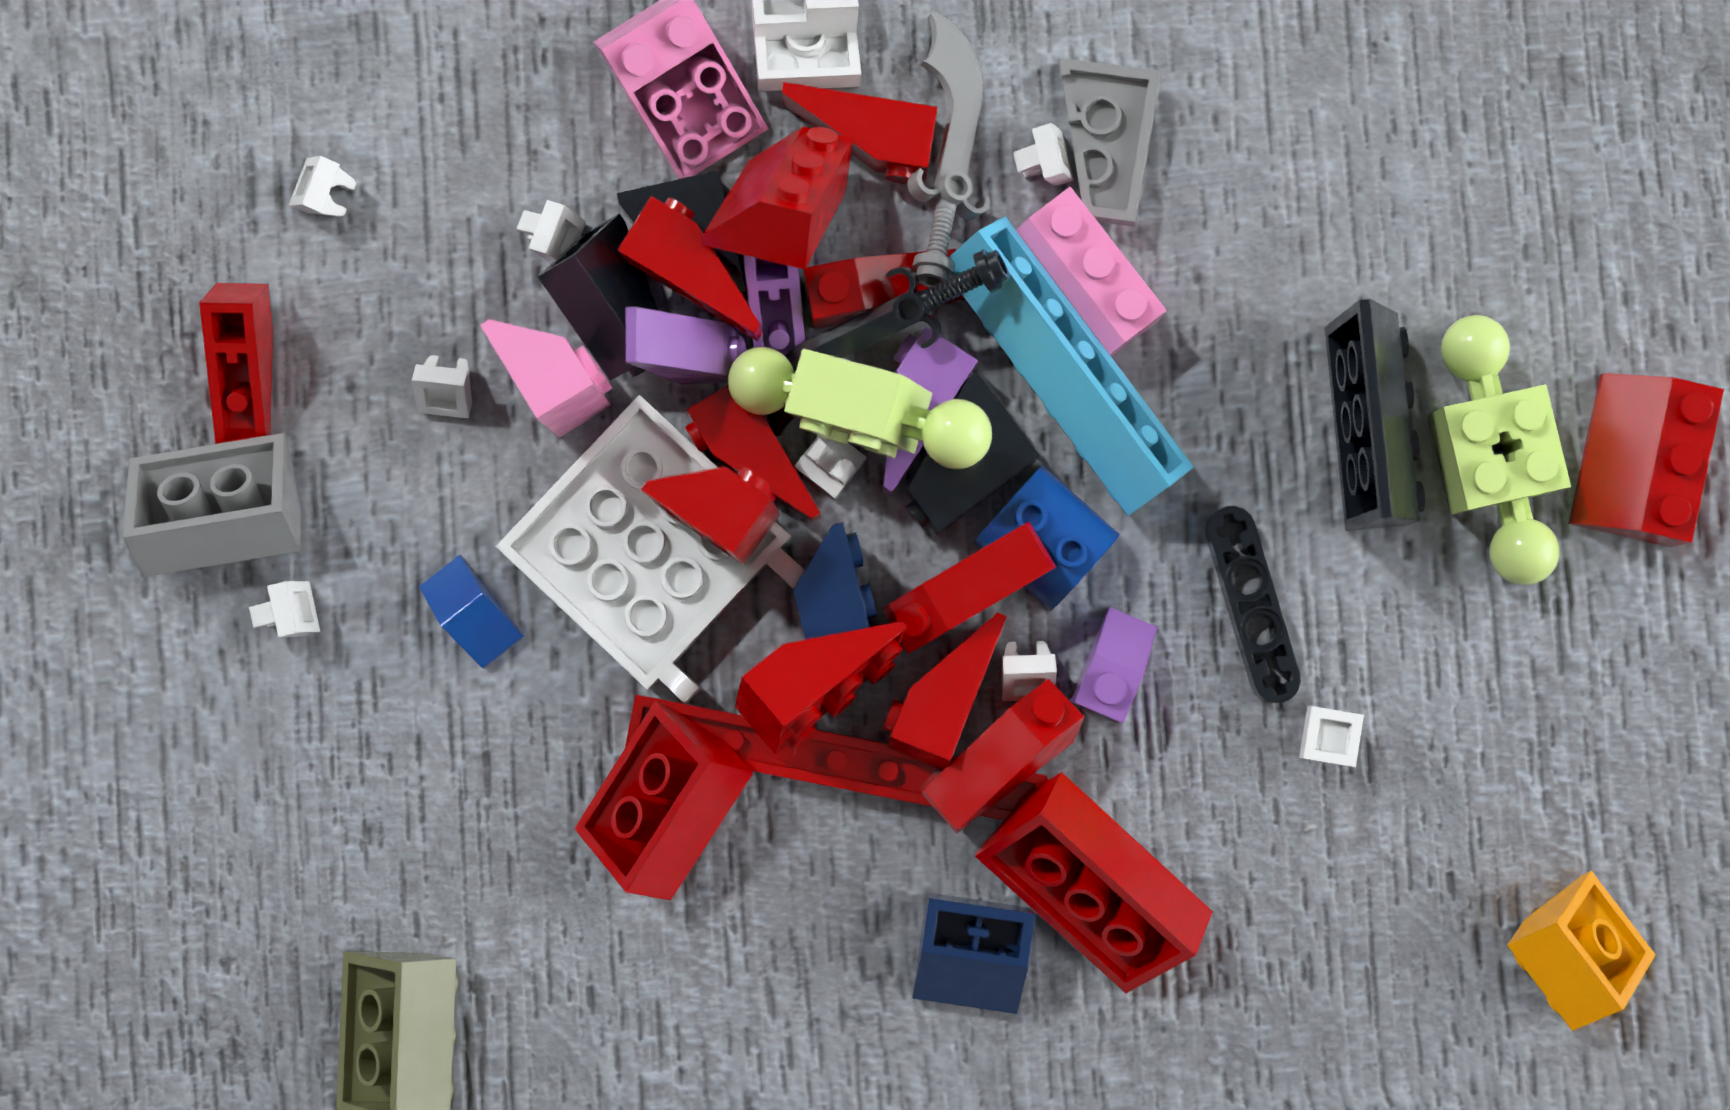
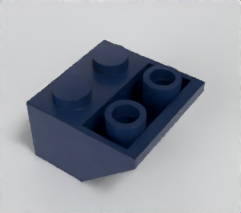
[793,522,877,640]
[912,892,1036,1014]

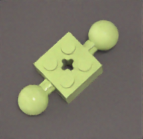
[1427,315,1571,585]
[728,347,992,469]

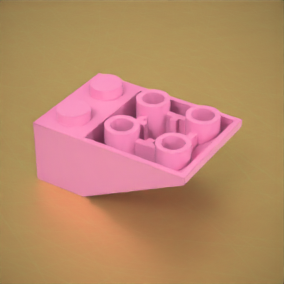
[593,0,769,179]

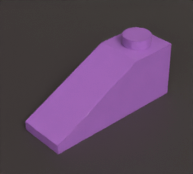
[743,255,805,356]
[626,307,746,385]
[883,326,978,496]

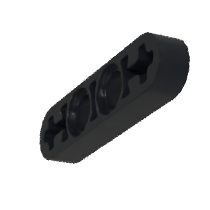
[1205,506,1301,703]

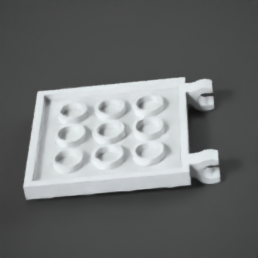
[495,395,805,704]

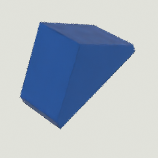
[419,555,524,668]

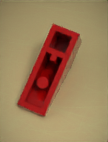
[782,82,938,184]
[618,196,763,341]
[803,249,966,329]
[199,283,273,444]
[685,385,821,523]
[882,522,1056,654]
[883,612,1007,770]
[922,678,1084,833]

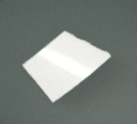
[751,0,861,91]

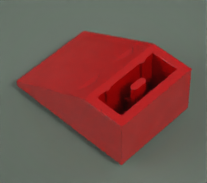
[735,621,907,754]

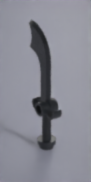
[767,249,1010,436]

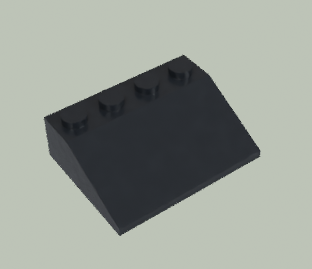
[1324,299,1425,531]

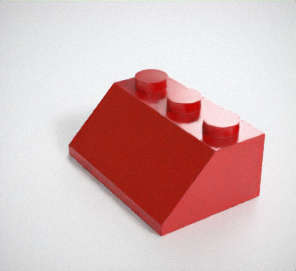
[702,126,853,270]
[1568,373,1724,547]
[641,467,780,566]
[574,701,754,901]

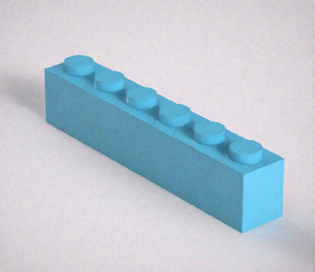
[949,216,1194,516]

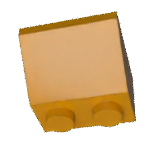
[1507,871,1656,1031]

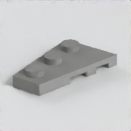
[1059,58,1161,227]

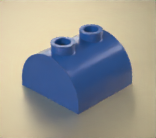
[973,465,1120,611]

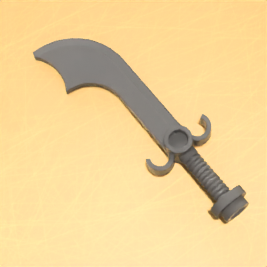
[908,11,990,287]

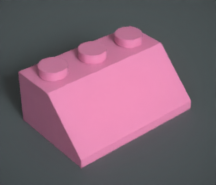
[1016,187,1167,357]
[480,319,613,438]

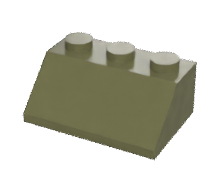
[336,951,458,1110]

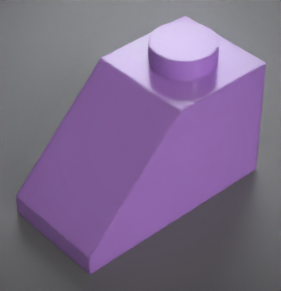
[1069,607,1157,724]

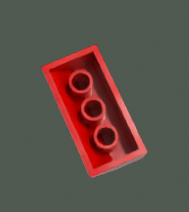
[975,772,1213,993]

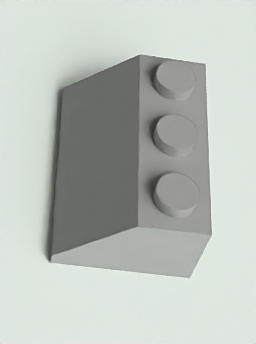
[122,433,301,577]

